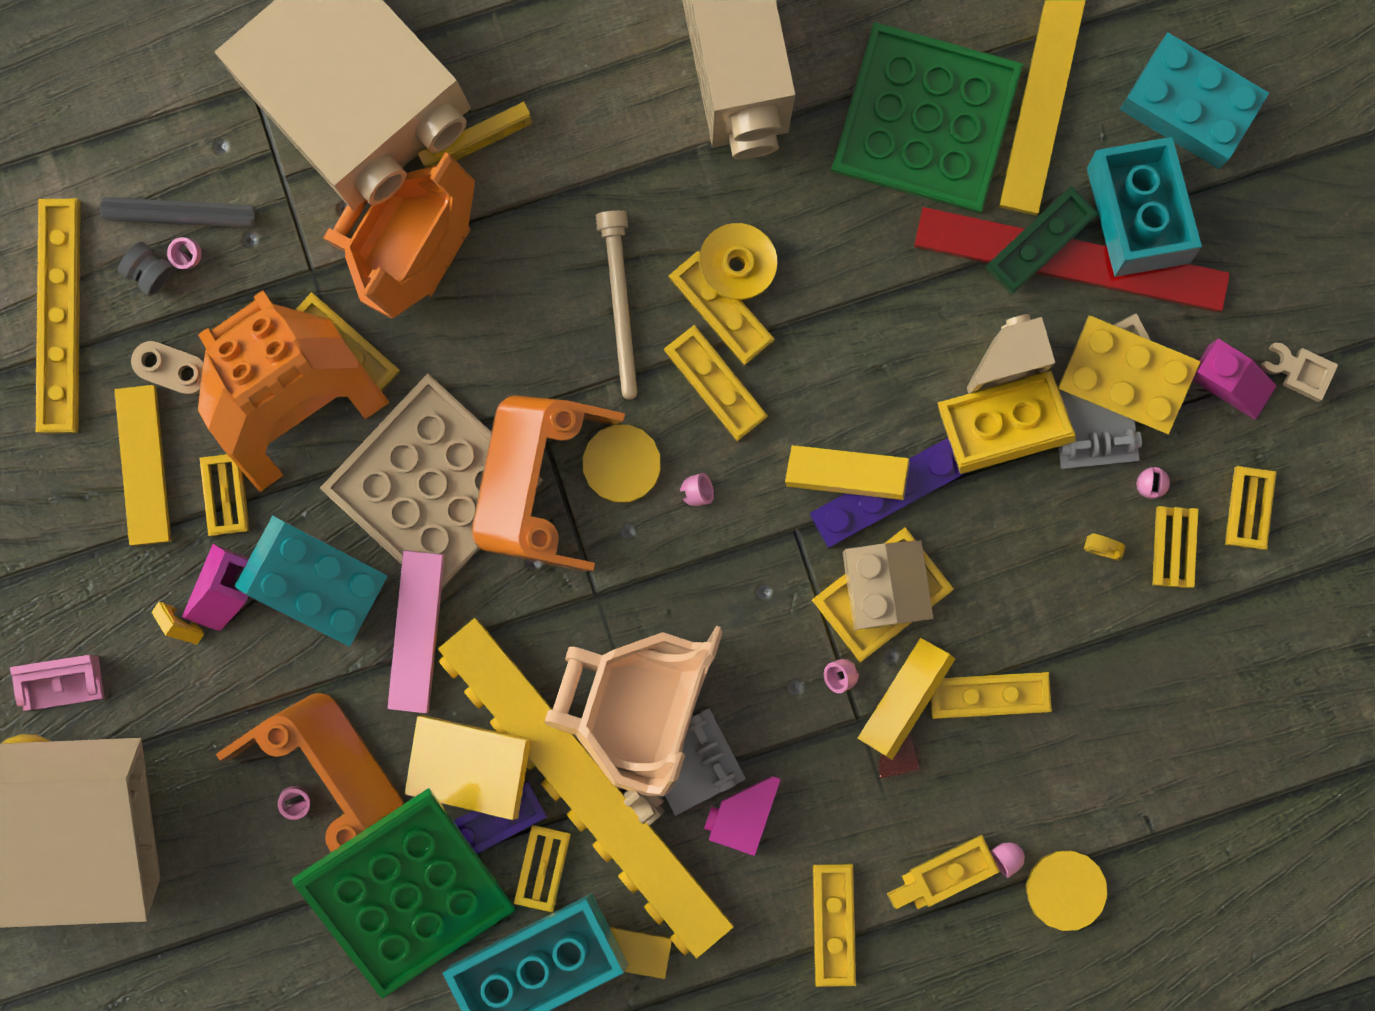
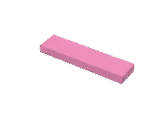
[387,550,445,713]

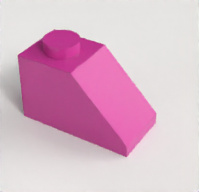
[1192,339,1276,420]
[704,776,781,856]

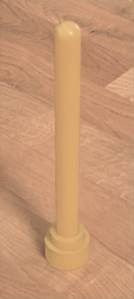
[596,210,637,400]

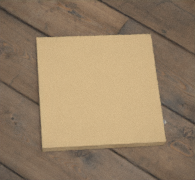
[320,373,544,589]

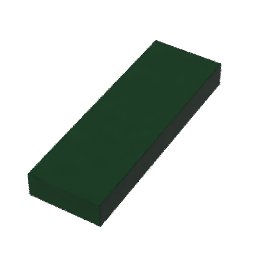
[985,186,1098,296]

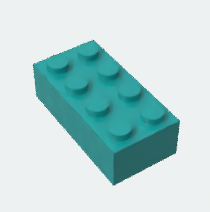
[442,893,629,1011]

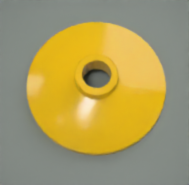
[699,223,777,300]

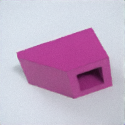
[182,544,249,631]

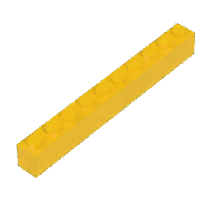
[438,618,733,959]

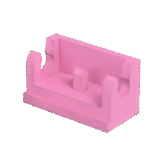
[10,655,105,711]

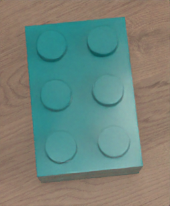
[1119,32,1269,169]
[1087,137,1202,277]
[234,515,387,647]

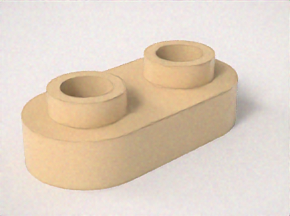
[131,341,204,396]

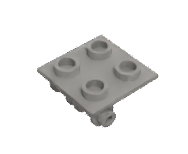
[1058,390,1142,469]
[665,708,746,816]

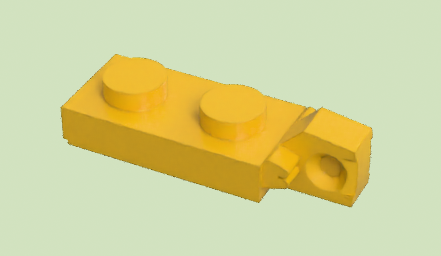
[887,835,1000,909]

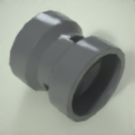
[118,242,174,297]

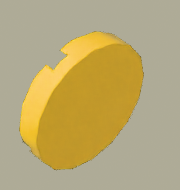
[583,425,661,503]
[1026,850,1107,931]

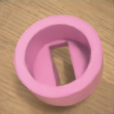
[167,237,202,269]
[1136,467,1170,499]
[680,473,714,506]
[824,659,859,693]
[278,786,311,820]
[990,842,1025,878]

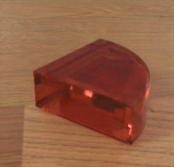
[878,733,919,778]

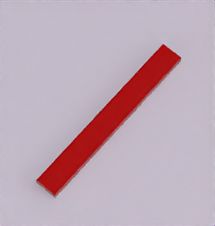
[914,207,1230,313]

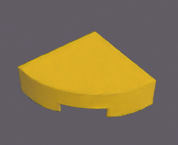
[1084,533,1126,561]
[152,602,204,645]

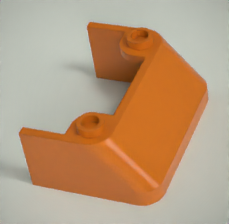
[471,395,625,572]
[216,693,405,852]

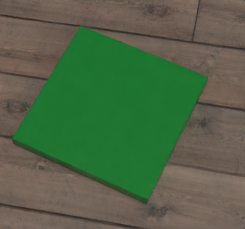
[831,22,1023,214]
[292,788,516,999]

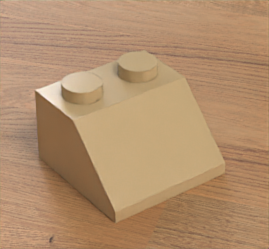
[967,314,1055,394]
[842,540,933,631]

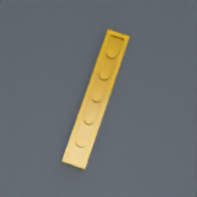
[999,0,1086,216]
[36,198,81,434]

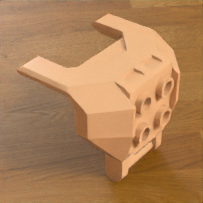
[544,626,722,796]

